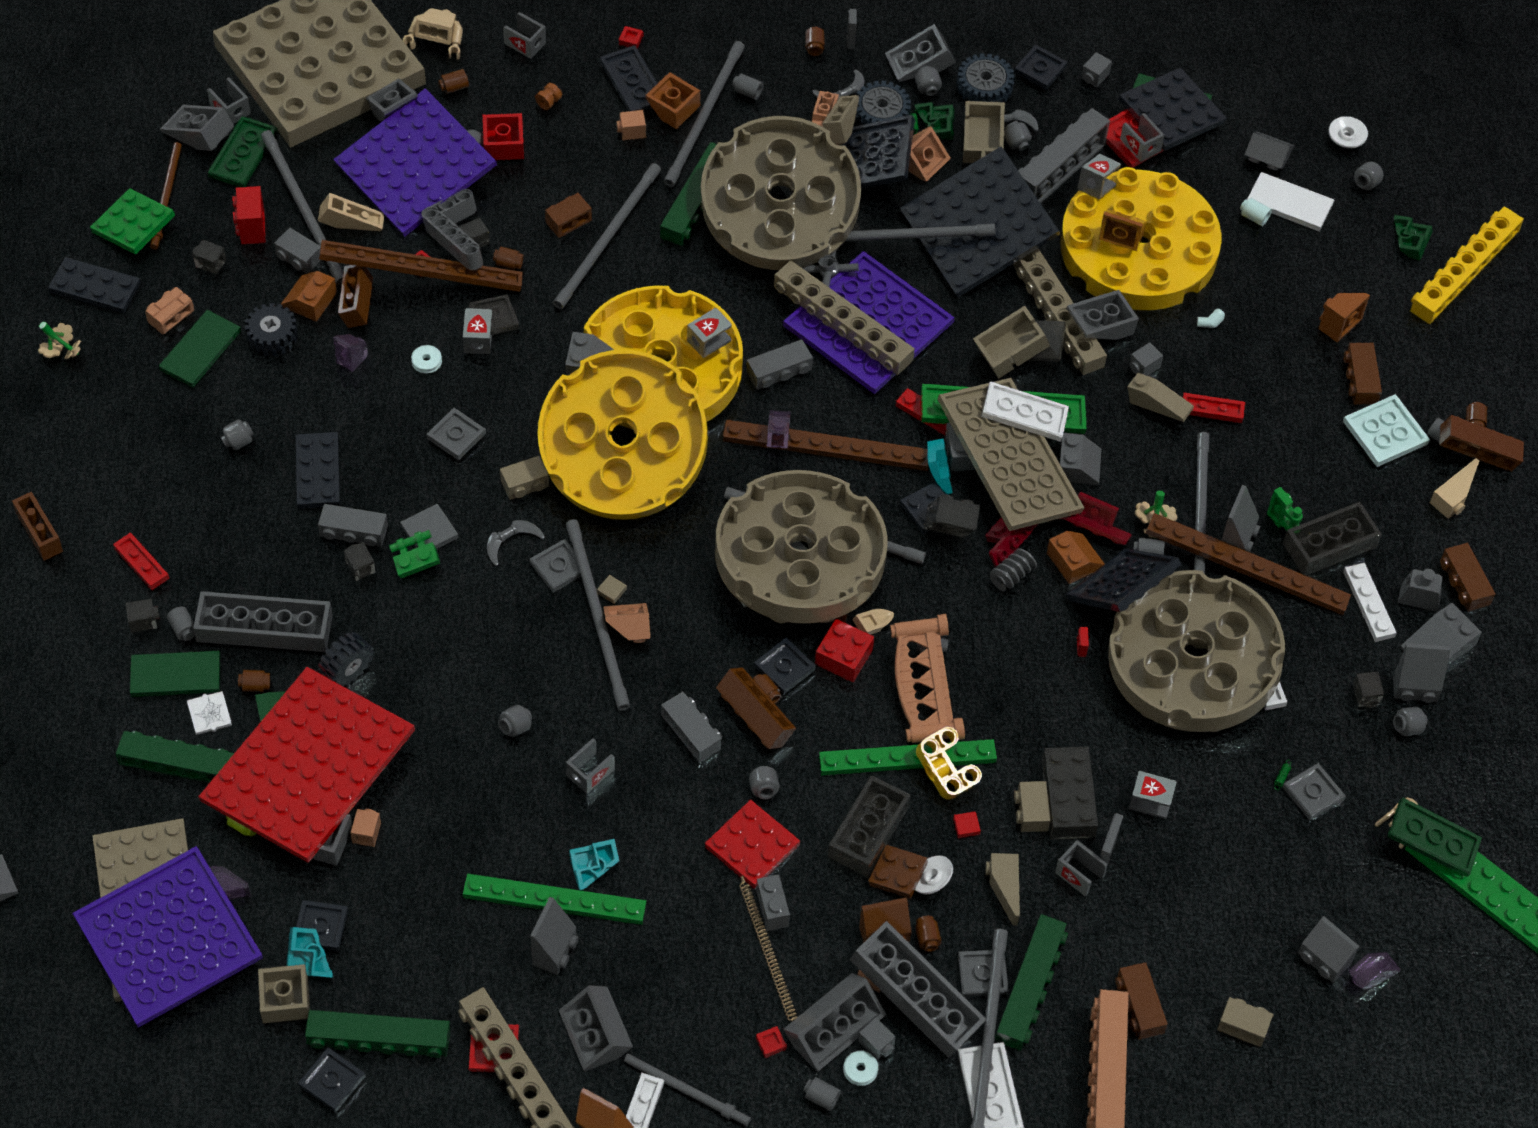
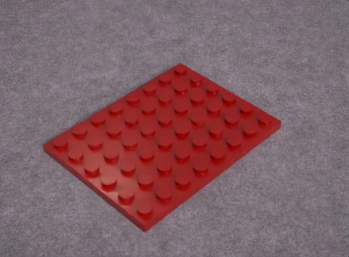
[199,667,415,863]

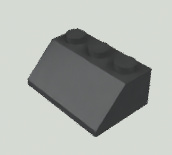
[559,985,633,1071]

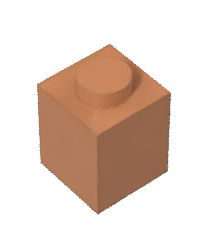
[616,110,646,140]
[351,809,381,847]

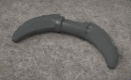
[813,70,864,99]
[1004,110,1038,131]
[487,520,545,566]

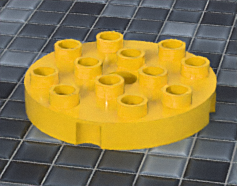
[1060,167,1221,310]
[584,286,743,430]
[538,350,708,520]

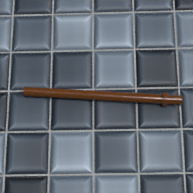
[150,142,182,249]

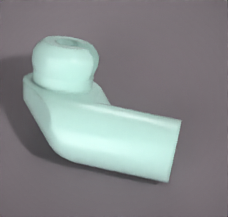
[1197,309,1225,328]

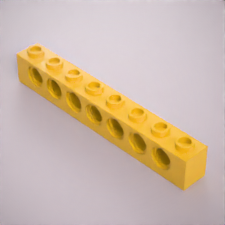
[1410,206,1524,324]

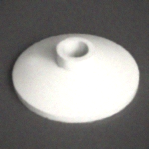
[1329,117,1368,148]
[915,856,953,894]

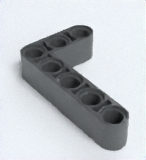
[421,189,483,270]

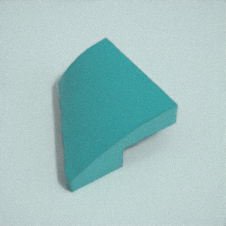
[928,439,952,494]
[569,839,619,891]
[286,927,333,977]

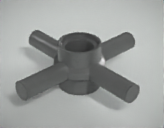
[802,250,859,287]

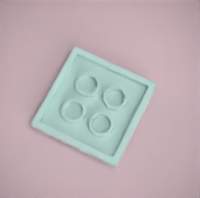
[1343,394,1430,467]

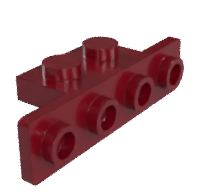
[1059,492,1131,545]
[985,517,1039,568]

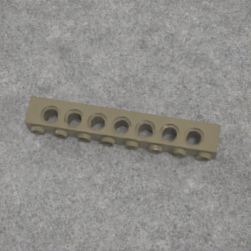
[1012,249,1107,375]
[774,261,915,375]
[458,987,573,1128]

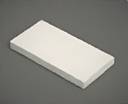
[1247,172,1334,232]
[981,382,1069,441]
[958,1042,1024,1128]

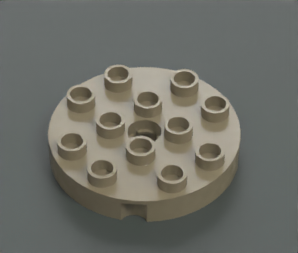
[701,116,861,270]
[715,470,888,623]
[1108,570,1285,732]

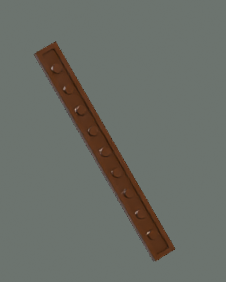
[319,240,522,292]
[723,420,929,471]
[1146,513,1351,615]

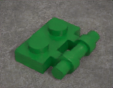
[1267,487,1303,537]
[389,530,440,578]

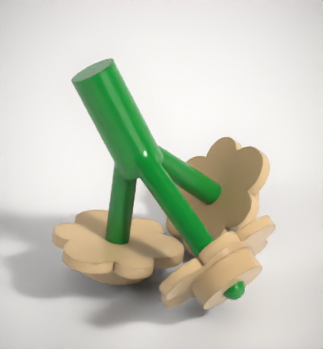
[39,322,81,359]
[1135,491,1177,539]

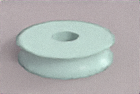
[411,345,442,373]
[843,1051,878,1086]

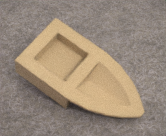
[853,609,894,635]

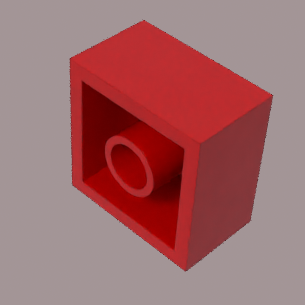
[483,113,524,160]
[233,186,266,244]
[815,619,874,682]

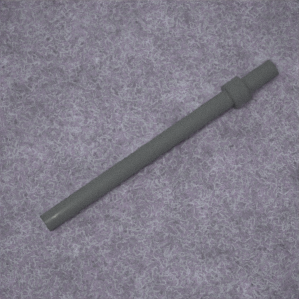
[624,1054,751,1126]

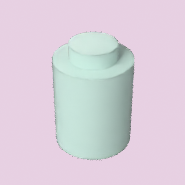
[1240,198,1272,226]

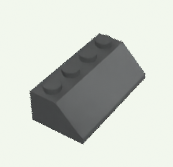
[784,973,886,1071]

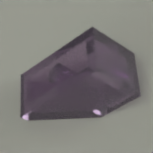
[333,334,368,372]
[767,410,791,448]
[210,866,251,900]
[1349,952,1401,989]

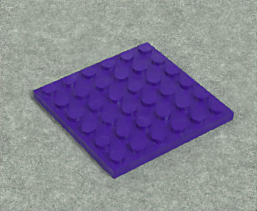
[334,88,497,237]
[783,251,954,394]
[73,846,263,1027]

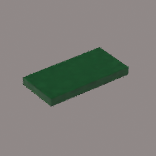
[208,116,278,187]
[159,310,241,387]
[130,651,220,697]
[1387,797,1482,877]

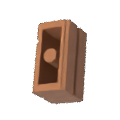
[145,287,194,334]

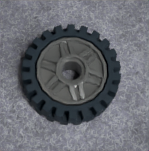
[957,54,1014,102]
[855,81,911,125]

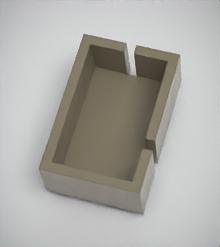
[963,101,1005,163]
[973,306,1050,379]

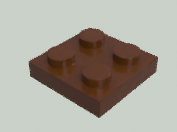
[868,845,928,899]

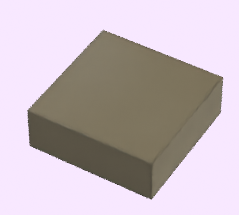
[597,575,627,604]

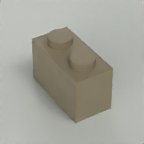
[500,456,549,500]
[1014,781,1050,832]
[1217,997,1273,1047]

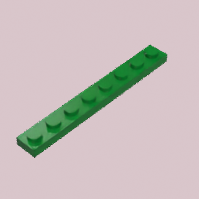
[819,739,997,775]
[463,874,646,925]

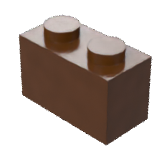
[545,193,592,238]

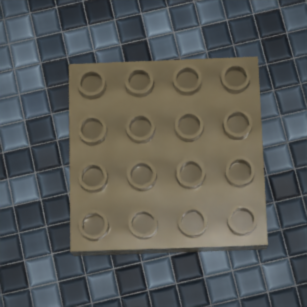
[213,0,426,147]

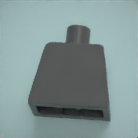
[1398,569,1442,612]

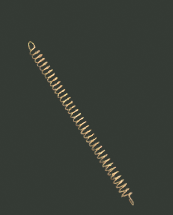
[740,876,797,1022]

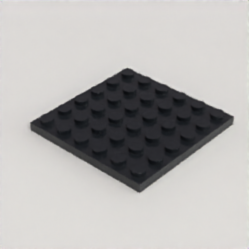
[900,146,1060,297]

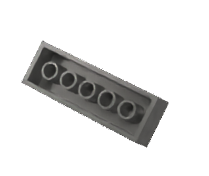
[1018,108,1110,203]
[193,591,333,652]
[850,921,986,1058]

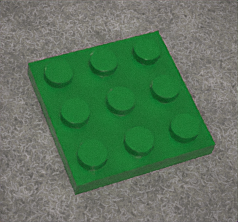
[90,188,175,254]

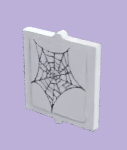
[187,691,232,735]

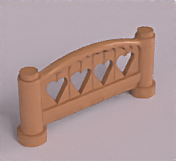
[890,614,965,743]

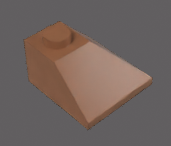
[908,127,951,182]
[603,603,650,643]

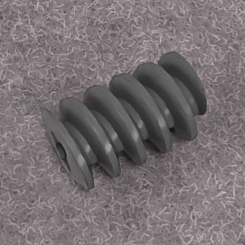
[990,549,1037,592]

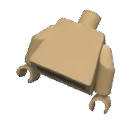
[403,8,463,60]

